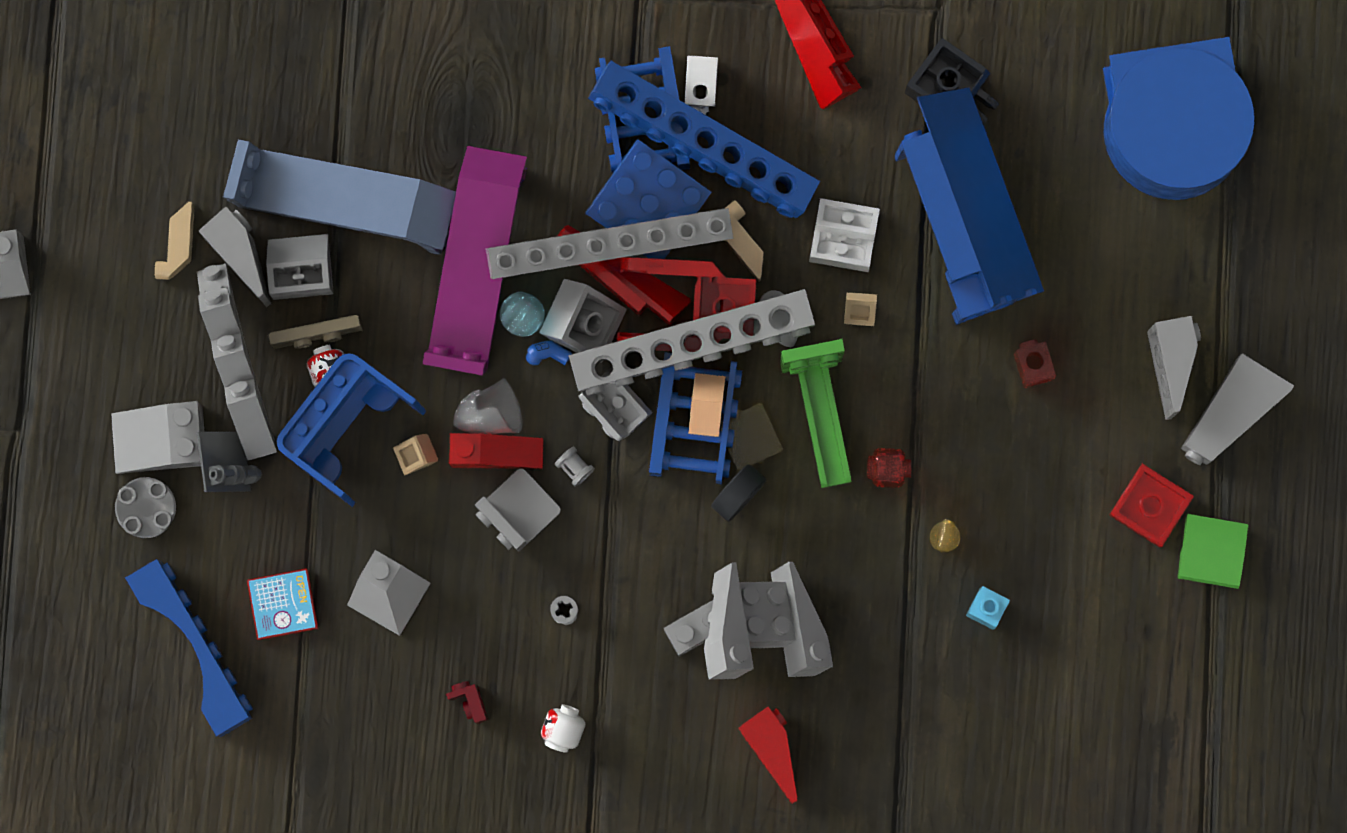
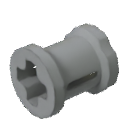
[555,446,595,487]
[550,596,579,625]

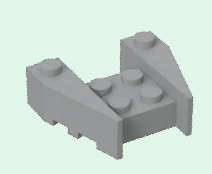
[704,562,833,680]

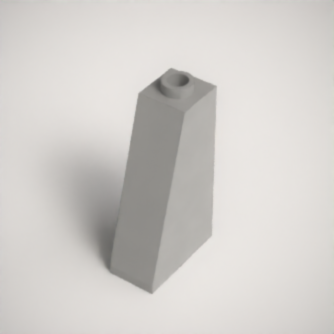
[1181,354,1294,465]

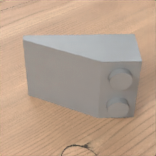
[199,207,271,307]
[1147,316,1201,420]
[111,401,205,474]

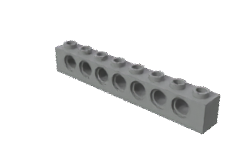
[486,208,733,279]
[568,289,815,396]

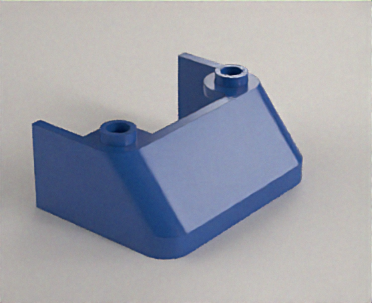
[277,354,426,507]

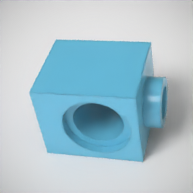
[966,586,1010,630]

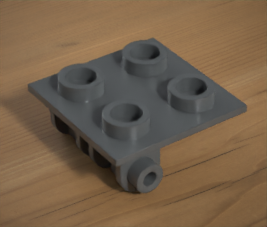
[197,431,262,492]

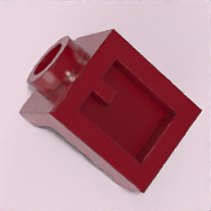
[446,681,489,724]

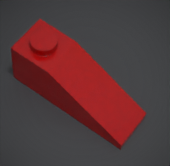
[449,433,543,469]
[738,706,797,804]

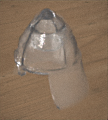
[453,379,523,435]

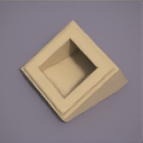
[393,434,438,475]

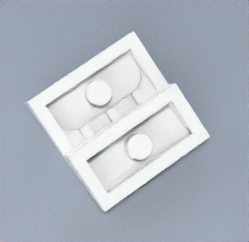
[809,198,880,272]

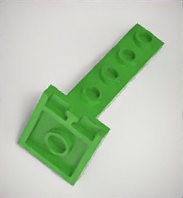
[780,339,851,488]

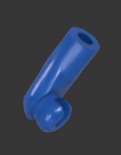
[526,340,572,365]

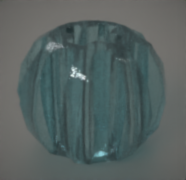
[500,291,545,337]

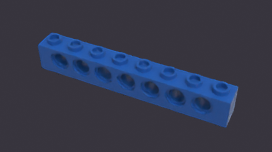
[588,61,820,218]

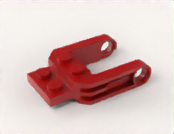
[617,257,756,352]

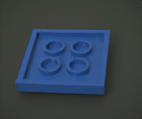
[585,139,712,259]

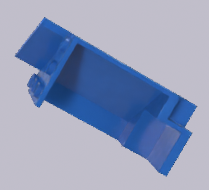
[894,87,1044,325]

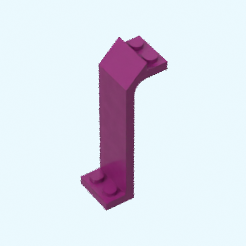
[423,146,528,375]

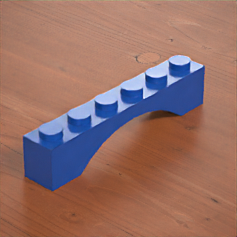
[125,559,253,737]

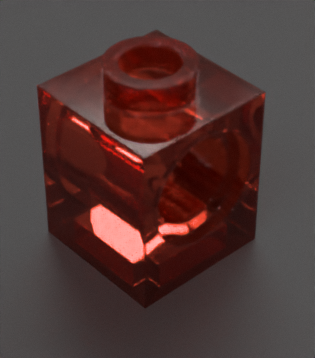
[1014,339,1056,389]

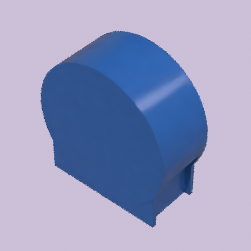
[1103,37,1254,200]

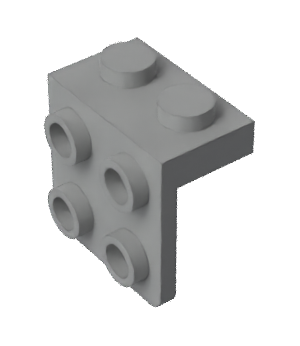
[475,469,560,552]

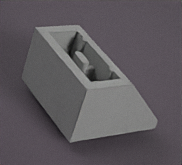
[267,234,334,300]

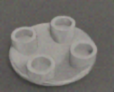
[115,477,176,538]

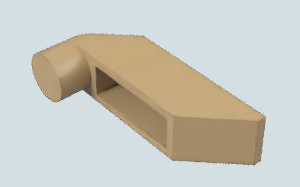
[724,200,764,282]
[155,202,194,280]

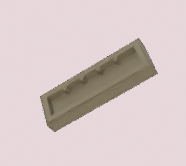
[269,315,363,349]

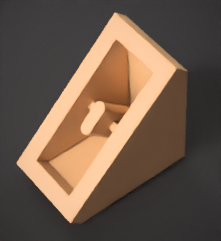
[688,373,726,437]

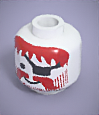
[307,345,344,387]
[541,704,585,752]

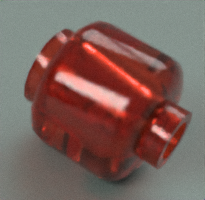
[867,448,911,488]

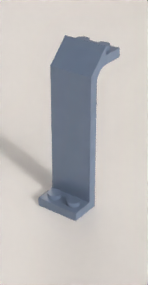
[223,139,456,255]

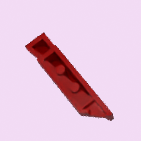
[775,0,861,109]
[557,225,691,326]

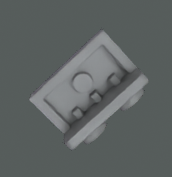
[578,368,652,441]

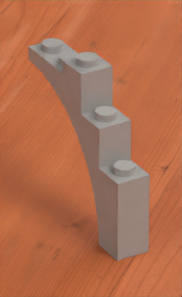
[197,263,277,460]

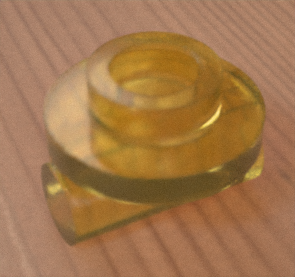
[929,520,960,553]

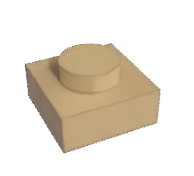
[844,292,877,326]

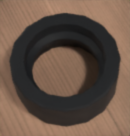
[711,464,766,522]

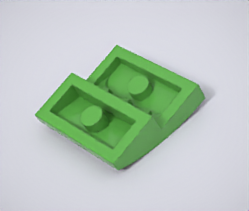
[1178,514,1248,589]

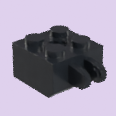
[905,38,999,125]

